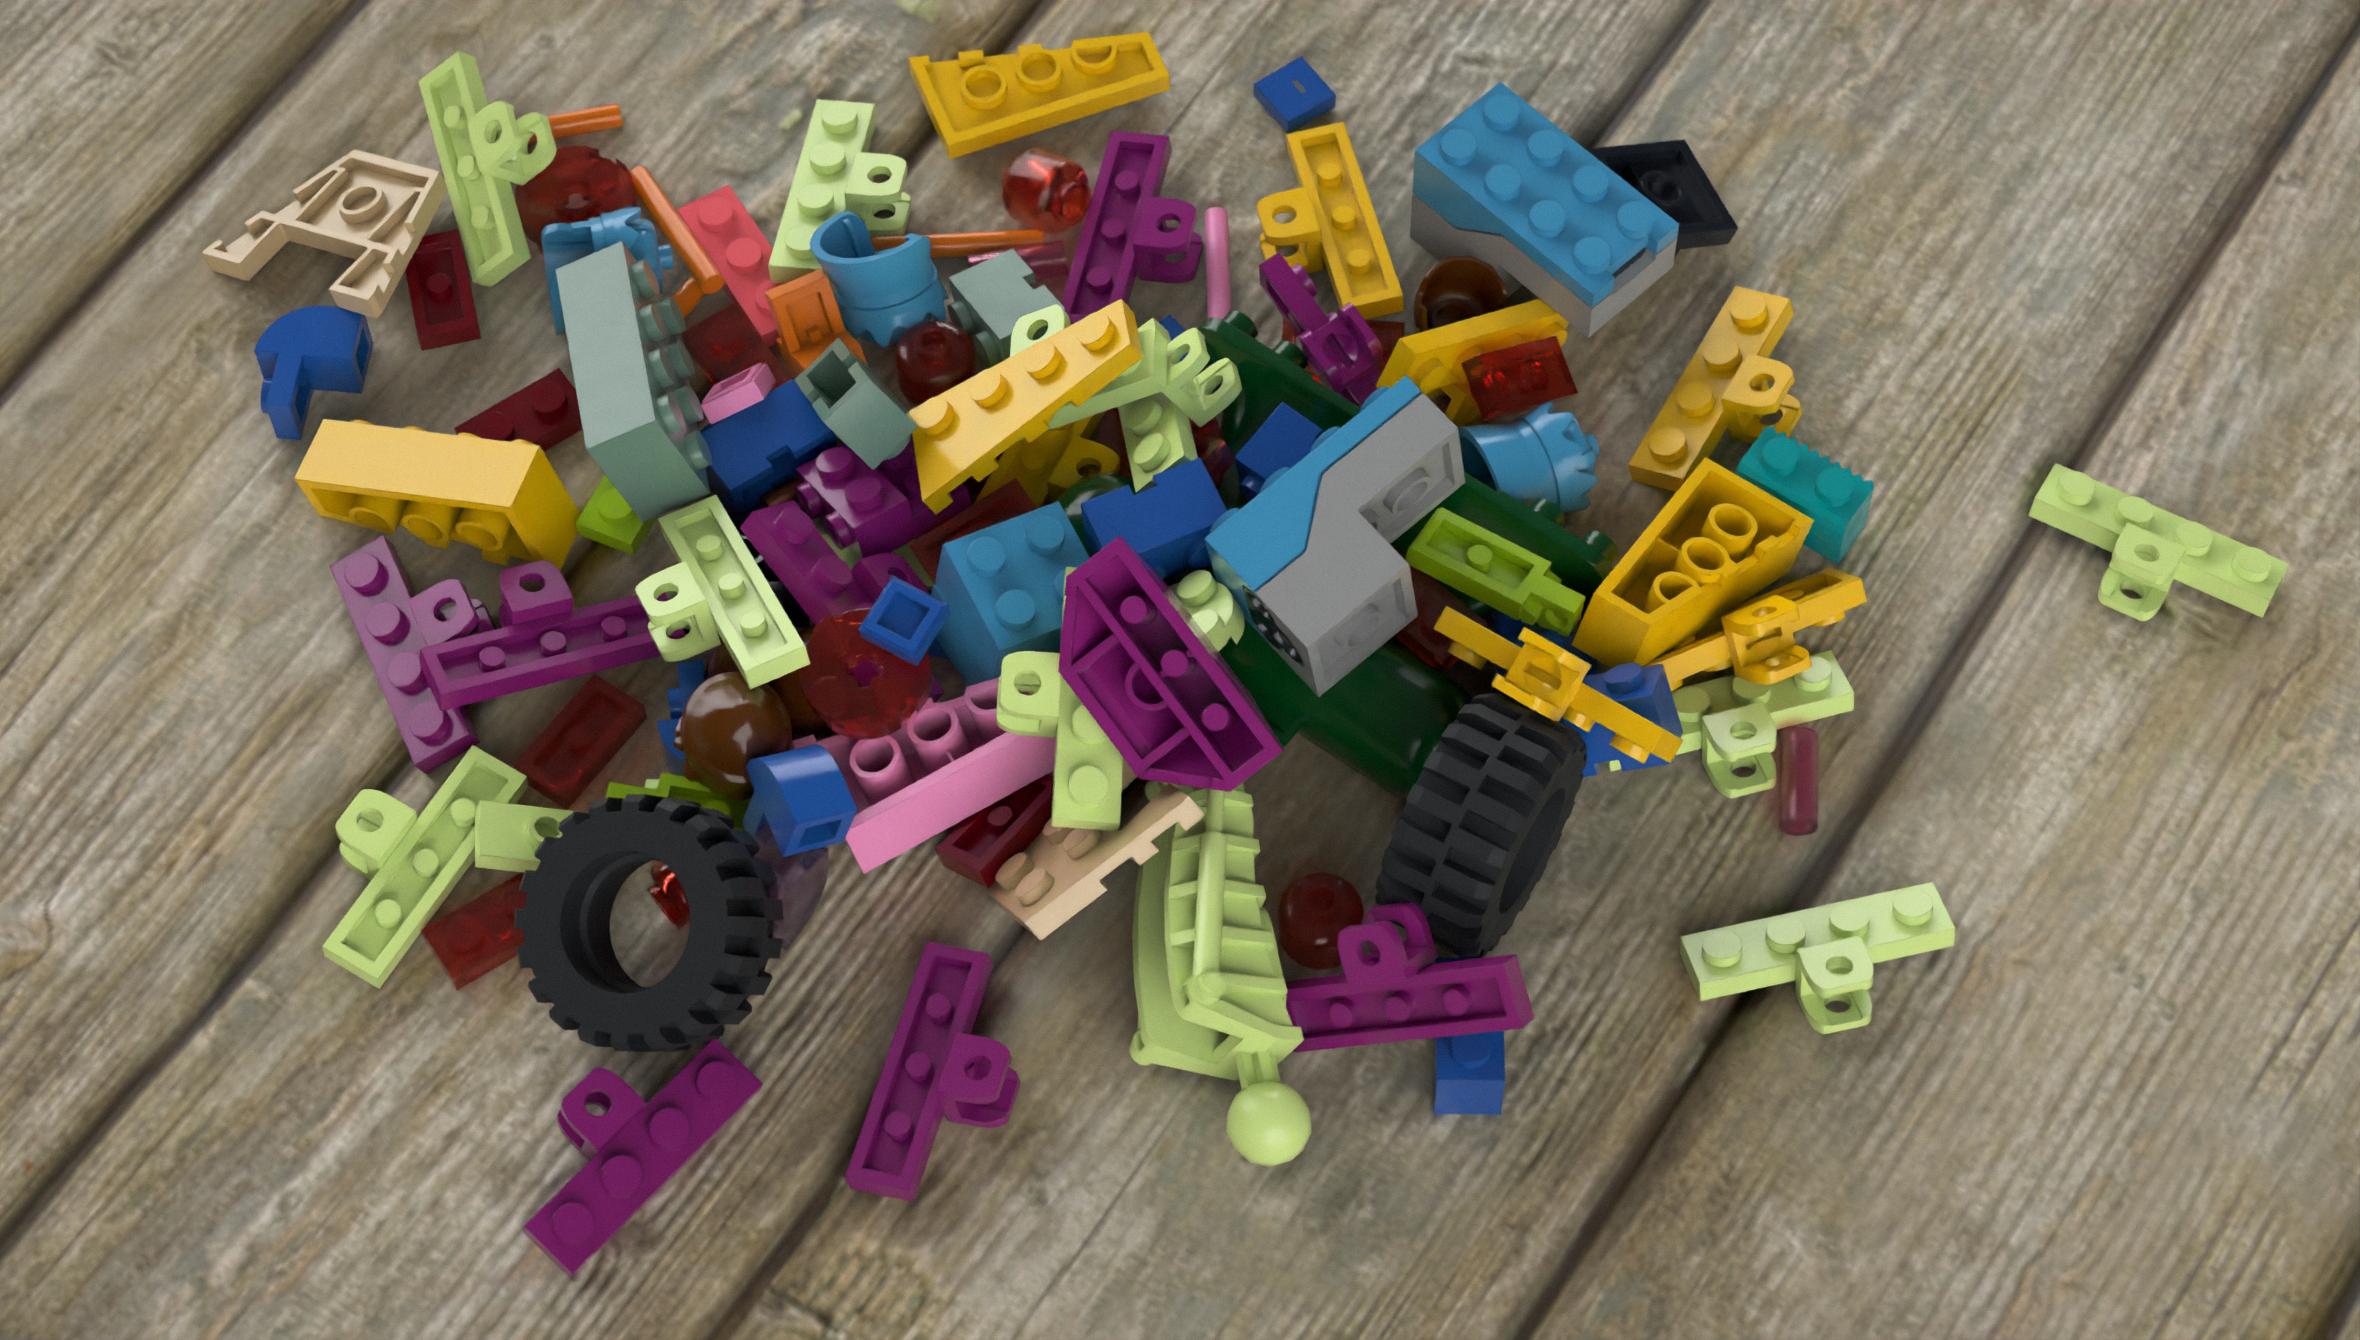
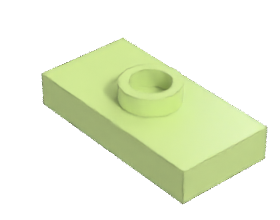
[475,800,588,873]

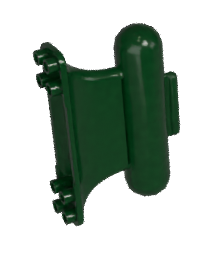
[1056,310,1619,798]

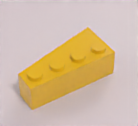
[294,419,581,571]
[1572,457,1814,668]

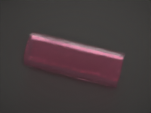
[967,240,1068,281]
[1779,726,1819,836]

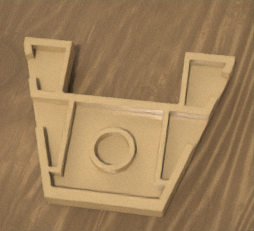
[202,149,448,318]
[986,758,1205,940]

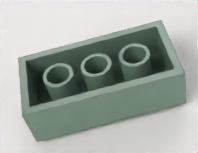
[555,241,712,522]

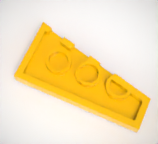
[908,32,1170,160]
[909,299,1143,514]

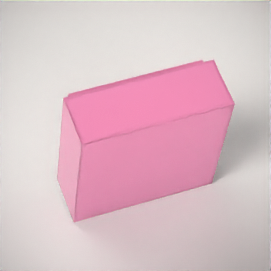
[701,362,776,425]

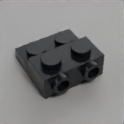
[1587,139,1738,259]

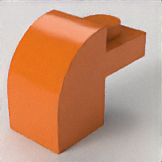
[764,269,867,379]

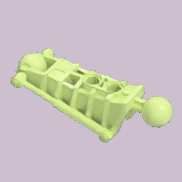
[1129,780,1312,1167]

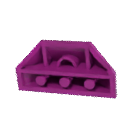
[1058,535,1285,792]

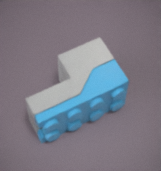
[1410,82,1679,338]
[1204,375,1465,697]

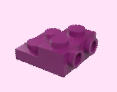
[794,433,972,559]

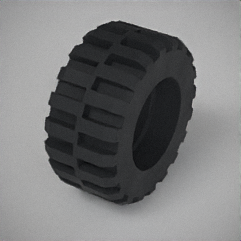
[1375,693,1588,958]
[514,794,784,1052]

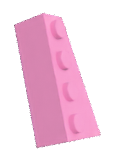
[792,677,1056,874]

